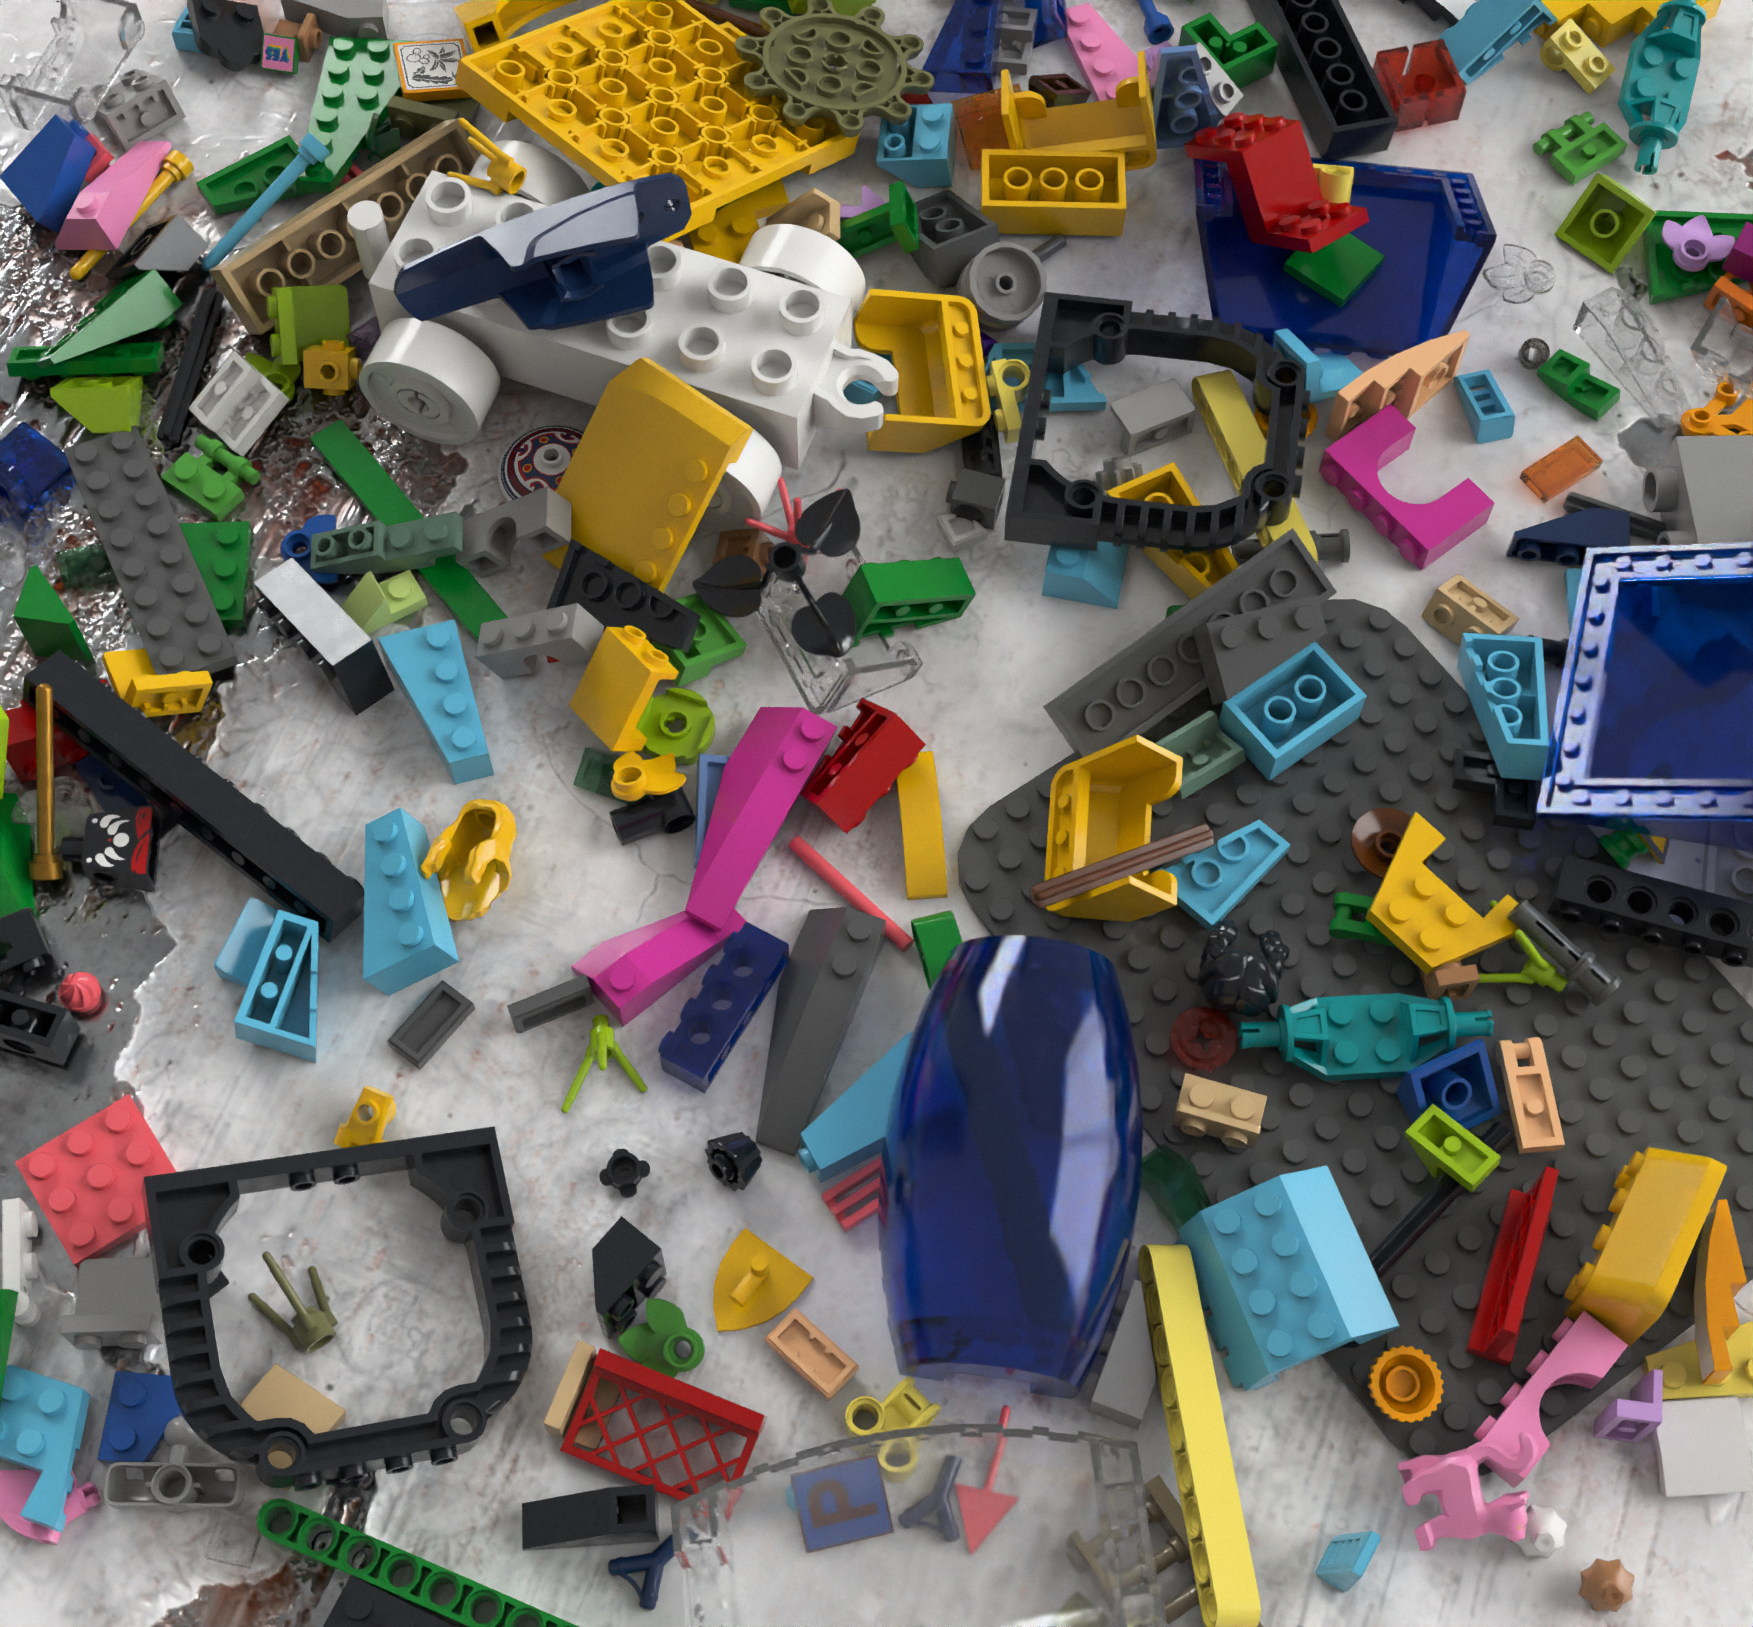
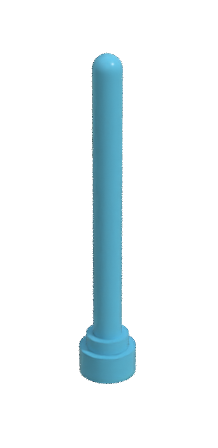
[201,132,331,272]

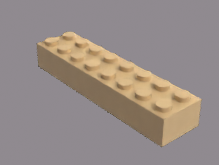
[209,118,480,335]

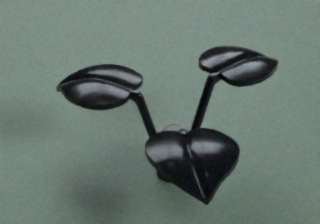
[692,489,861,658]

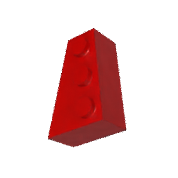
[4,679,109,784]
[800,698,926,834]

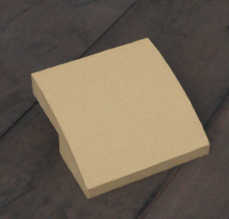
[240,1363,346,1491]

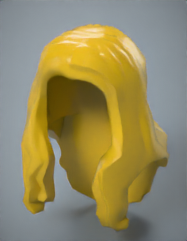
[421,798,518,923]

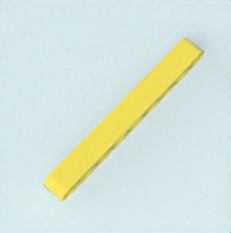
[1138,1244,1261,1627]

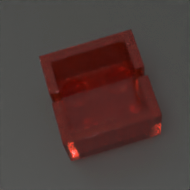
[1373,39,1467,132]

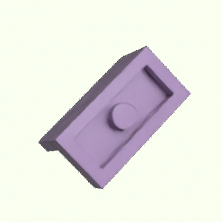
[1594,1369,1663,1443]

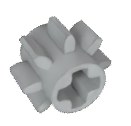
[1095,455,1143,491]

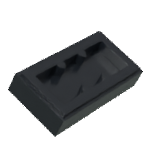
[960,414,1002,478]

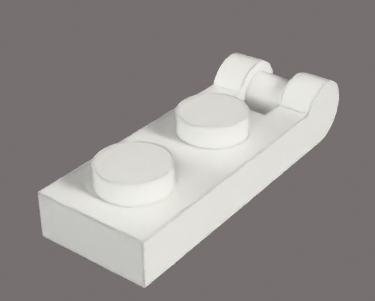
[2,1198,41,1328]

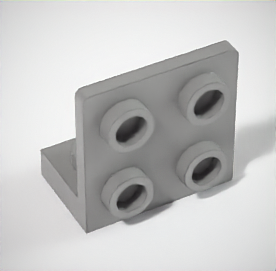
[84,69,186,152]

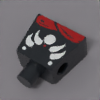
[61,805,162,892]

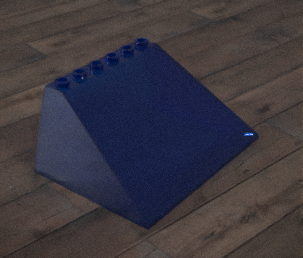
[1193,157,1497,359]
[1536,542,1753,852]

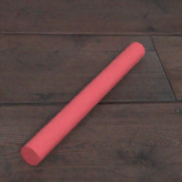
[788,836,914,952]

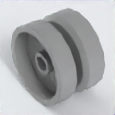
[956,242,1047,332]

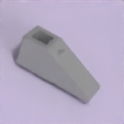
[1084,1279,1156,1431]

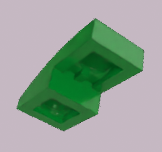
[1537,349,1620,422]

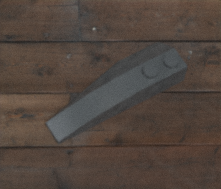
[756,907,886,1157]

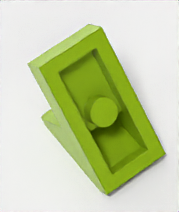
[1405,1104,1501,1193]

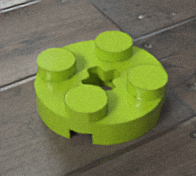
[636,688,715,766]

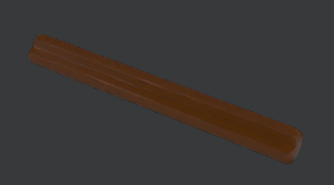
[1030,824,1214,909]

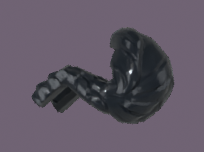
[1197,919,1290,1017]

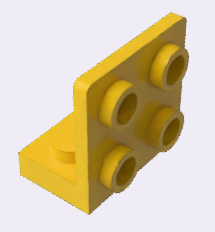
[102,649,213,717]

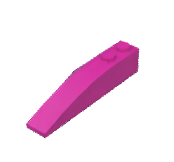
[684,707,837,932]

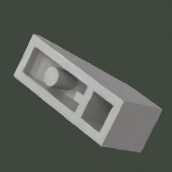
[281,0,388,39]

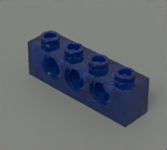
[658,921,789,1093]

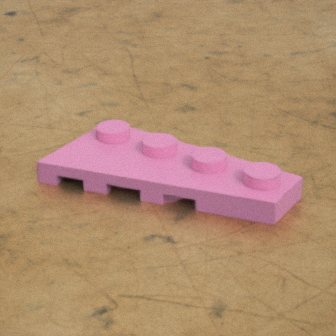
[1056,3,1150,102]

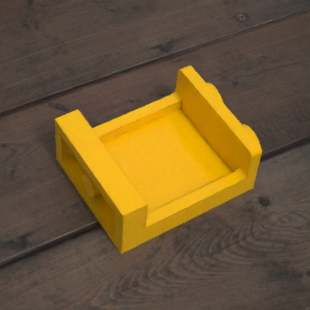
[569,625,679,752]

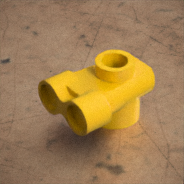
[334,1086,396,1148]

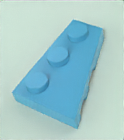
[1157,819,1291,931]

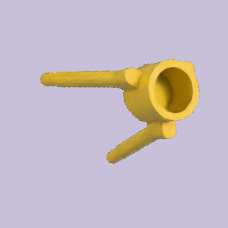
[447,118,527,196]

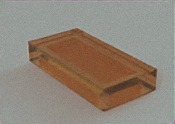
[1520,435,1603,504]

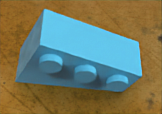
[1433,0,1558,85]

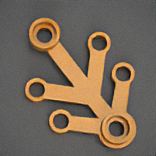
[1680,382,1753,436]

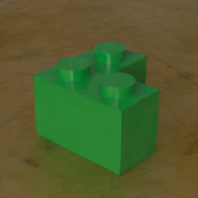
[1179,12,1279,89]

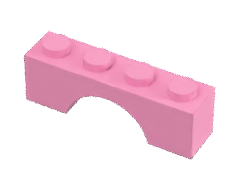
[1473,1311,1628,1488]

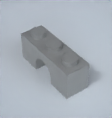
[456,486,572,578]
[475,603,604,679]

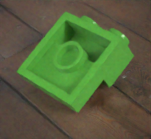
[651,593,747,687]

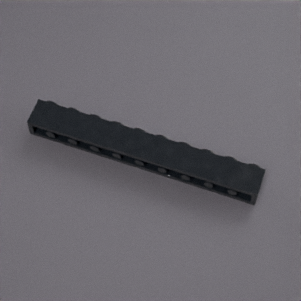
[22,650,364,943]

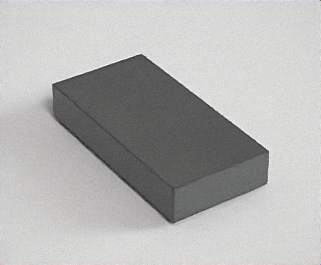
[507,975,594,1034]
[387,980,475,1070]

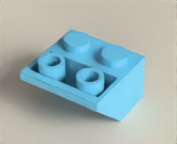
[876,103,958,188]

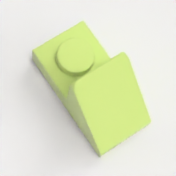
[341,570,428,634]

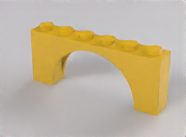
[453,0,578,53]

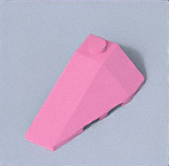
[54,141,172,250]

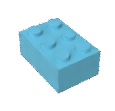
[1218,641,1367,781]

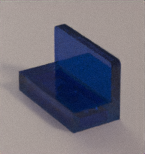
[1025,0,1068,49]

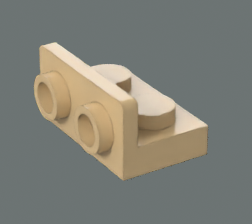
[766,188,840,241]
[1421,573,1520,646]
[1172,1073,1268,1148]

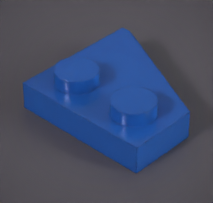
[97,1371,181,1464]

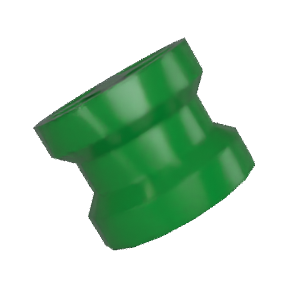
[1598,819,1649,870]

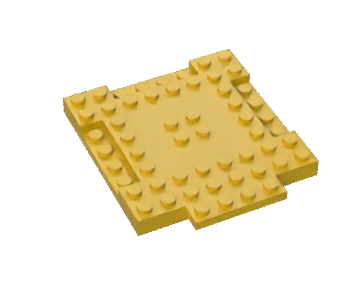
[455,0,861,242]

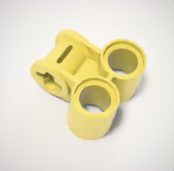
[845,1376,942,1478]

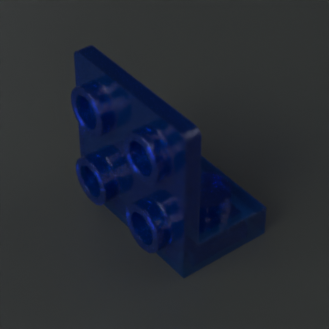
[0,422,71,513]

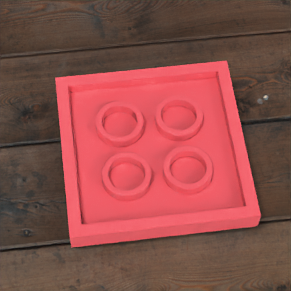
[15,1094,177,1270]

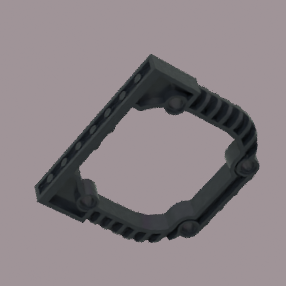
[1004,292,1311,555]
[142,1126,532,1491]

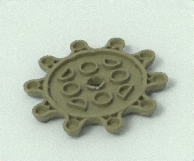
[735,0,934,138]

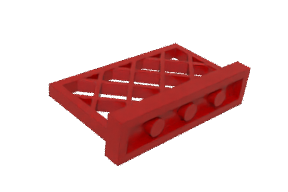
[1465,1166,1559,1367]
[560,1348,768,1519]

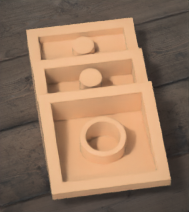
[1325,330,1471,443]

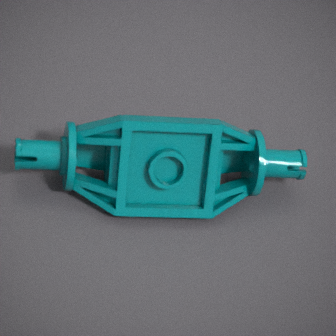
[1617,0,1707,175]
[1238,993,1494,1081]

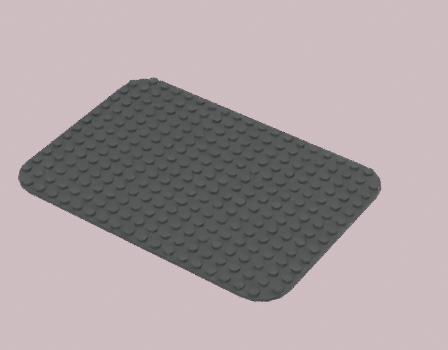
[958,599,1753,1476]

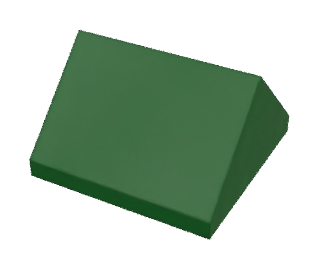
[13,565,94,663]

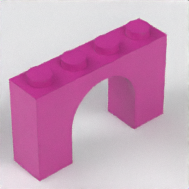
[1319,404,1495,571]

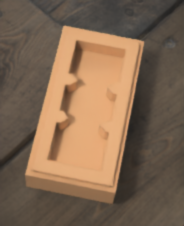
[765,1307,859,1402]

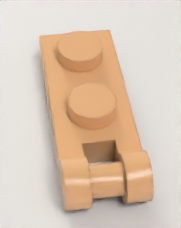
[1495,1037,1565,1154]

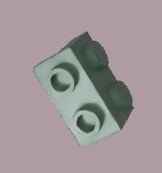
[1155,710,1246,800]

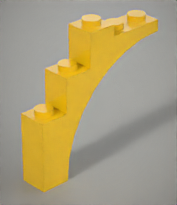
[1533,0,1722,48]

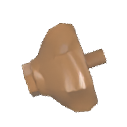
[1579,1558,1635,1612]

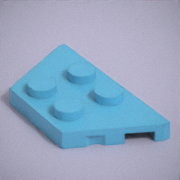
[985,343,1107,413]

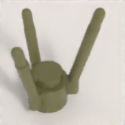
[248,1251,338,1353]

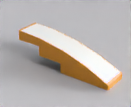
[1693,1199,1747,1385]

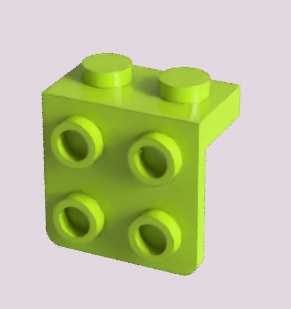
[267,284,352,365]

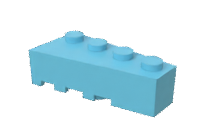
[378,619,494,785]

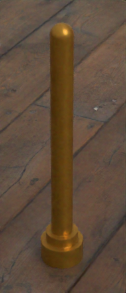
[29,683,63,880]

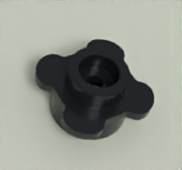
[599,1149,650,1198]

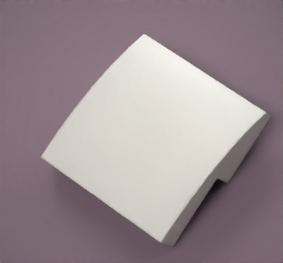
[188,351,290,457]
[1650,1396,1753,1497]

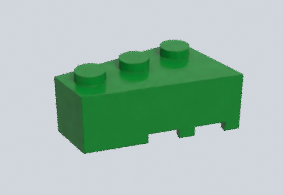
[841,557,976,648]

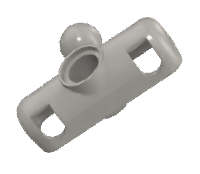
[103,1416,245,1514]

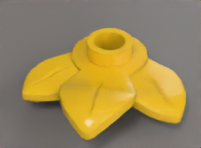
[611,751,686,801]

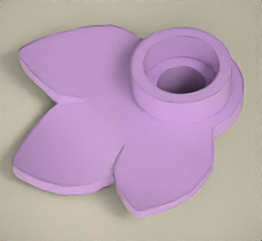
[1661,215,1735,272]

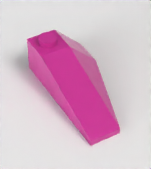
[571,908,749,1027]

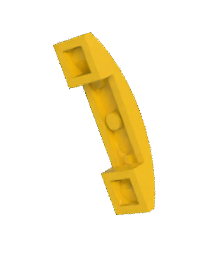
[895,751,948,900]

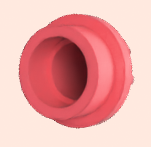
[58,972,101,1013]

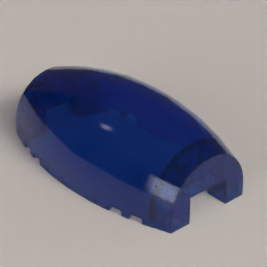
[878,935,1143,1399]

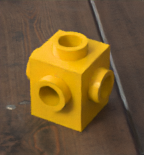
[303,340,362,396]

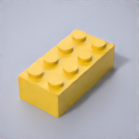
[980,149,1126,236]

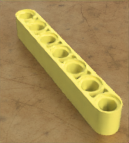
[1192,369,1318,564]

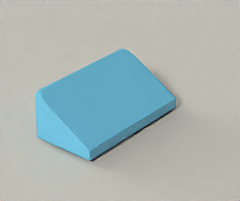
[214,897,278,987]

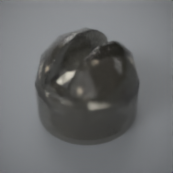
[1518,338,1550,370]

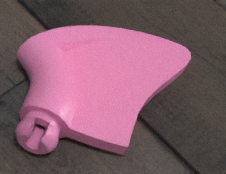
[0,1468,101,1545]

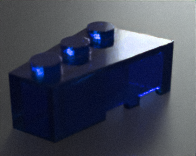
[922,0,1004,94]

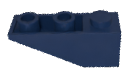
[1506,507,1630,570]

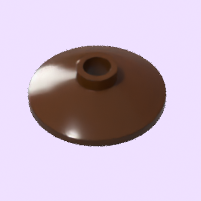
[1351,807,1430,880]

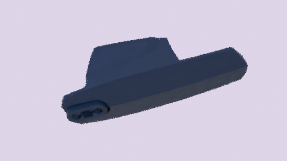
[393,172,692,330]

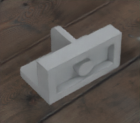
[1110,379,1196,456]

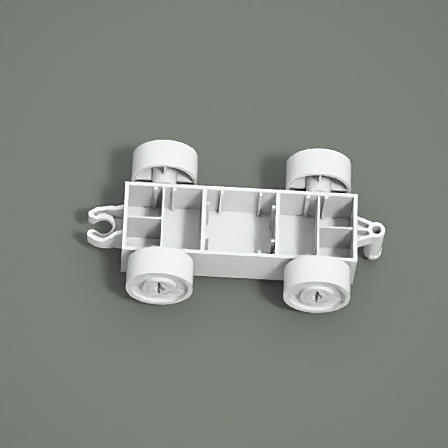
[347,140,899,533]

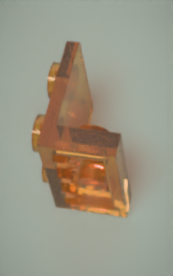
[951,83,1022,170]

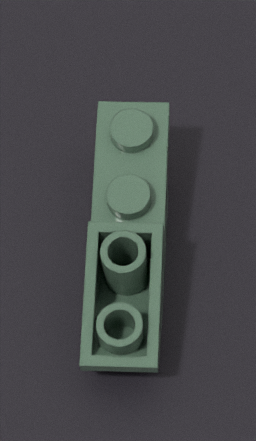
[310,512,463,574]

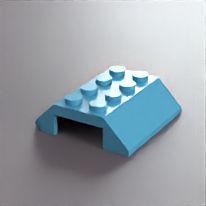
[1174,1166,1400,1391]

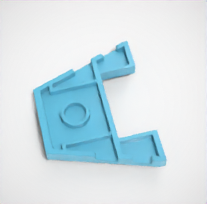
[0,1364,90,1533]

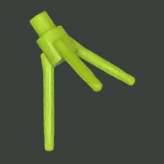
[1478,900,1568,993]
[561,1014,648,1113]

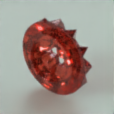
[1170,1007,1237,1072]

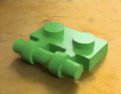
[1533,111,1628,186]
[161,435,261,522]

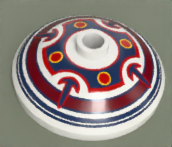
[498,425,585,502]

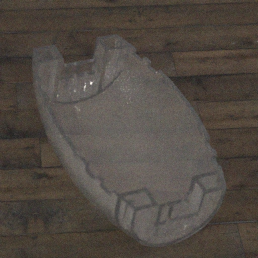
[671,1424,1167,1627]

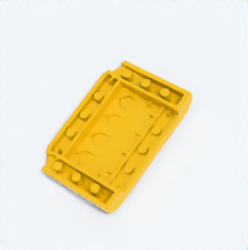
[543,357,754,596]

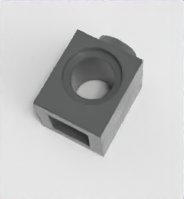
[946,468,1006,530]

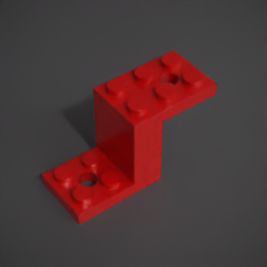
[1183,112,1370,253]

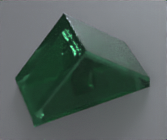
[1129,1144,1212,1237]

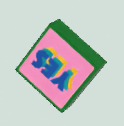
[260,33,300,74]

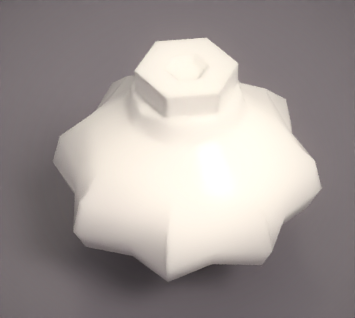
[1515,1504,1567,1559]

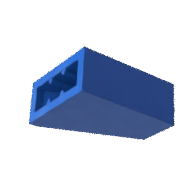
[0,114,96,234]

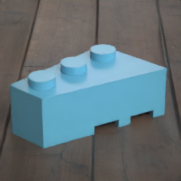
[234,909,319,1063]

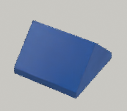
[1395,1039,1502,1130]

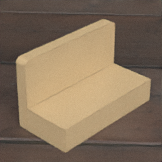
[543,1340,621,1451]

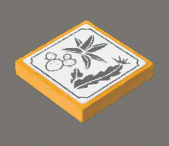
[393,38,471,101]

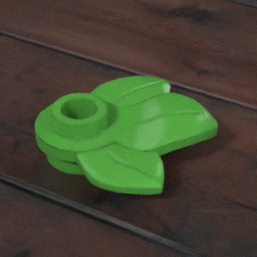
[618,1298,705,1378]

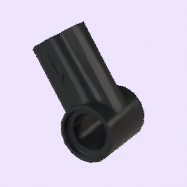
[609,786,696,846]

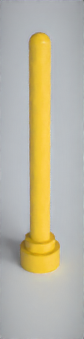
[69,150,194,281]

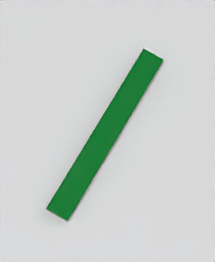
[310,419,508,644]

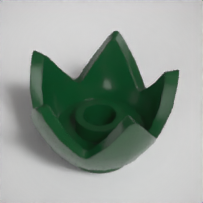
[365,112,401,165]

